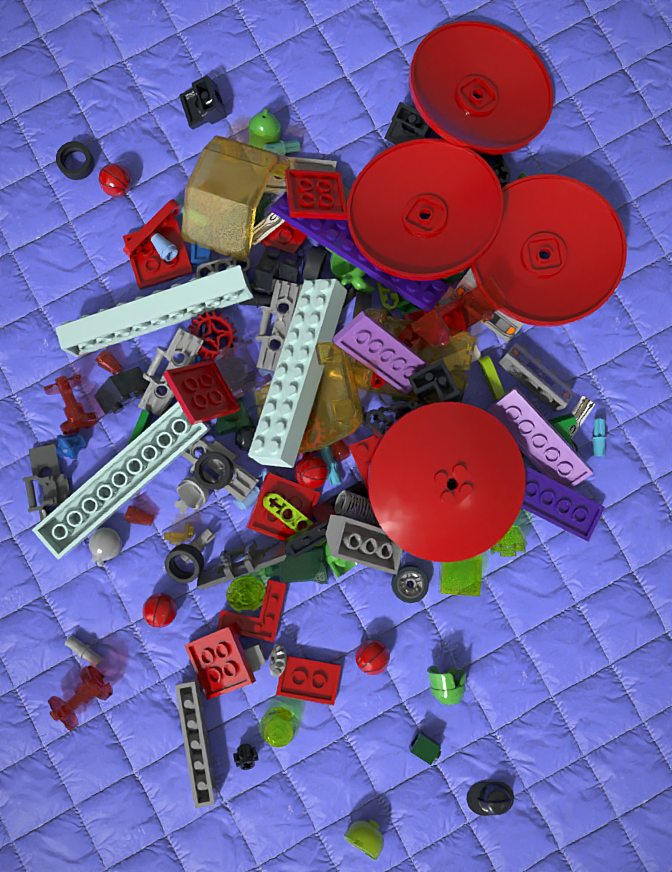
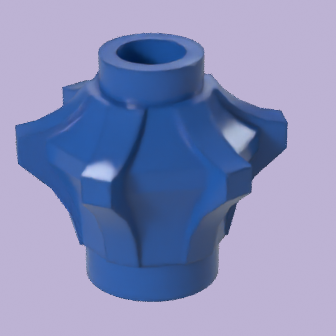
[55,432,86,461]

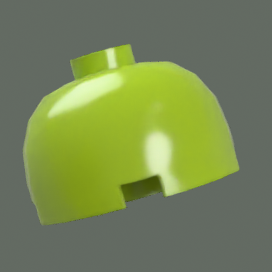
[344,819,384,861]

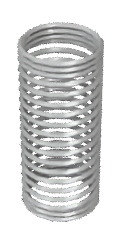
[335,490,381,528]

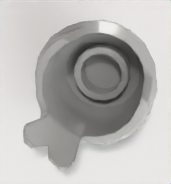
[174,477,209,514]
[89,527,122,567]

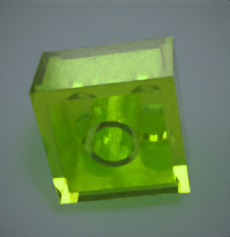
[438,556,482,596]

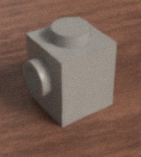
[243,642,267,673]

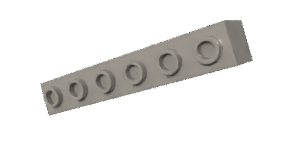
[175,678,218,808]

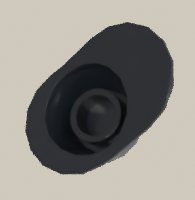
[466,782,514,816]

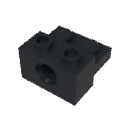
[179,75,227,130]
[384,102,432,145]

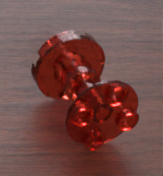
[43,374,99,435]
[48,665,113,731]

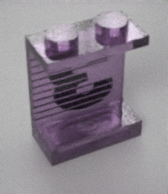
[213,339,273,399]

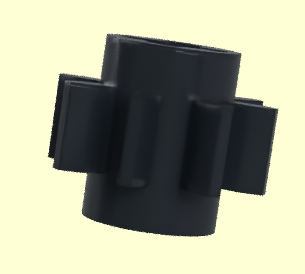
[233,744,259,770]

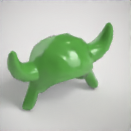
[325,247,375,293]

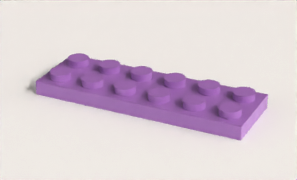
[332,311,430,395]
[485,386,593,489]

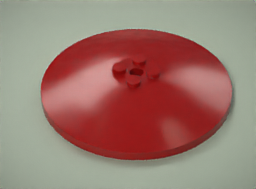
[409,21,554,155]
[347,138,504,281]
[470,174,627,327]
[367,402,526,562]

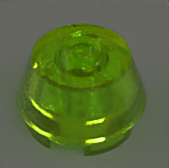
[490,525,528,557]
[226,573,266,612]
[259,707,299,748]

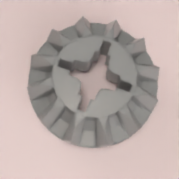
[269,644,287,677]

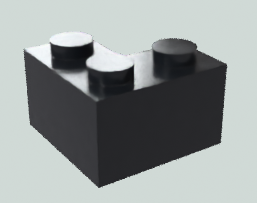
[254,245,304,292]
[407,359,463,402]
[94,367,150,415]

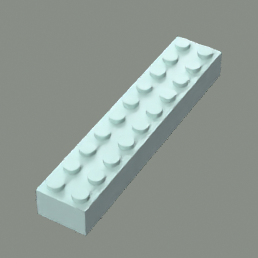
[55,265,254,357]
[248,279,347,468]
[32,402,211,560]

